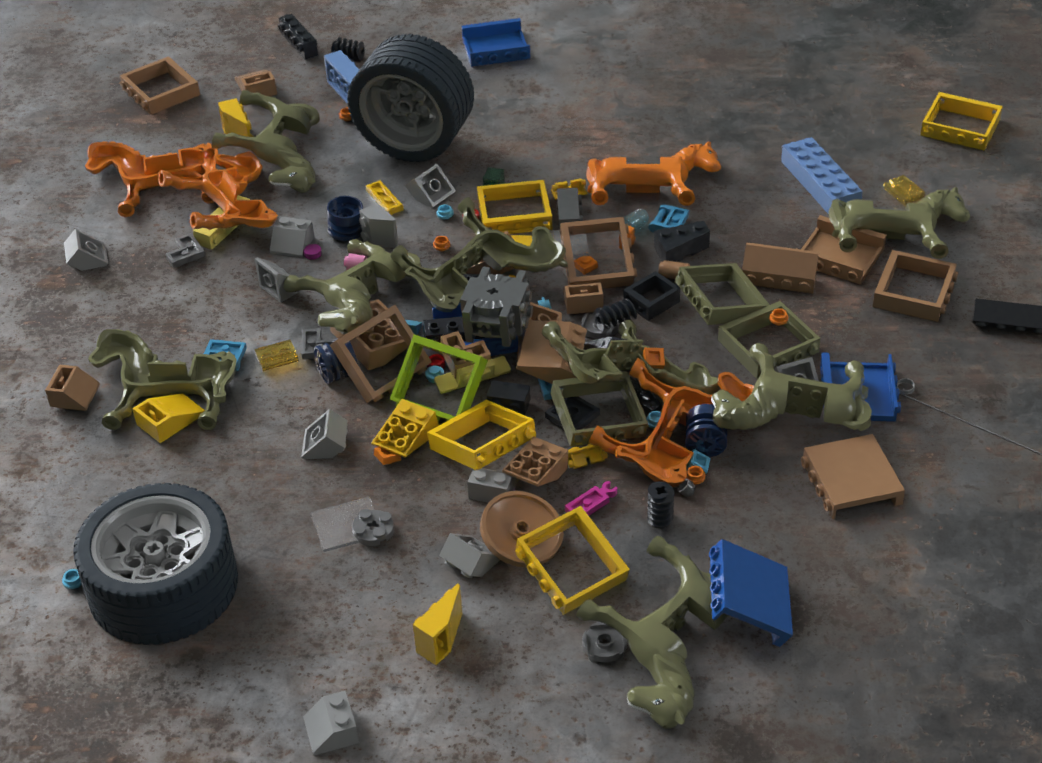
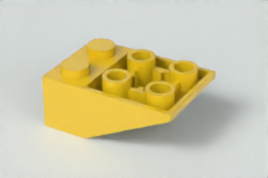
[218,98,253,137]
[133,393,205,443]
[371,399,439,457]
[413,583,462,665]

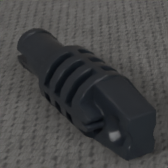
[629,376,662,413]

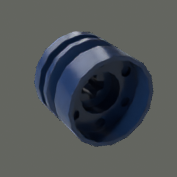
[327,196,363,241]
[314,339,358,384]
[685,404,727,457]

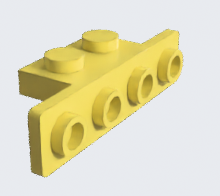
[434,356,511,394]

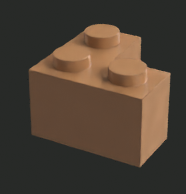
[440,331,491,379]

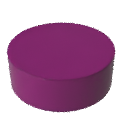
[304,244,322,260]

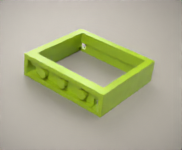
[390,334,488,421]

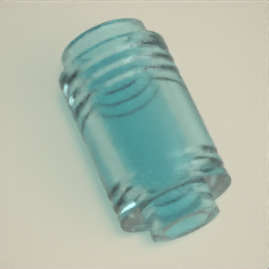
[624,209,649,230]

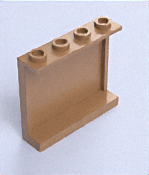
[801,215,886,285]
[801,434,905,519]

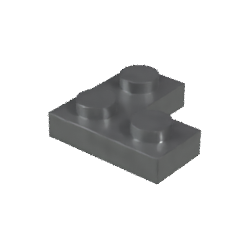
[166,233,206,268]
[302,328,336,359]

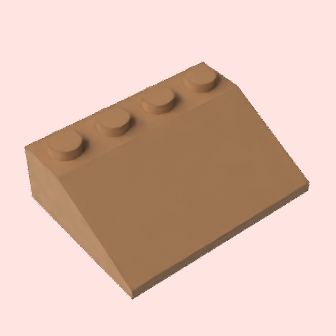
[330,299,408,370]
[516,320,587,388]

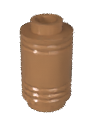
[658,260,690,280]

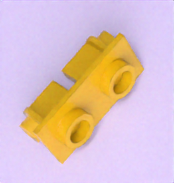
[551,178,588,200]
[568,443,608,469]

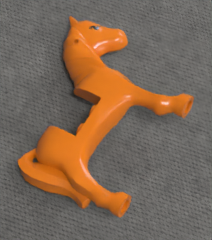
[85,141,218,217]
[586,141,721,206]
[158,151,278,230]
[589,358,754,487]

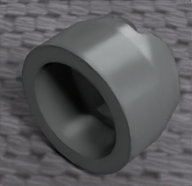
[677,479,695,497]

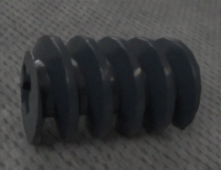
[331,37,365,61]
[595,298,637,331]
[647,482,674,528]

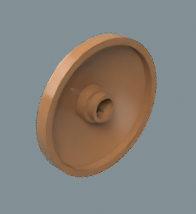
[480,491,564,568]

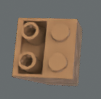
[563,283,603,314]
[45,365,100,411]

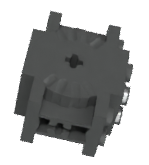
[460,267,533,347]

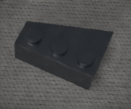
[654,221,710,262]

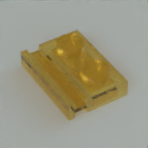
[883,175,925,205]
[254,339,299,371]

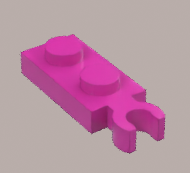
[565,481,618,516]

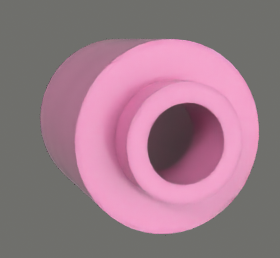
[344,253,367,270]

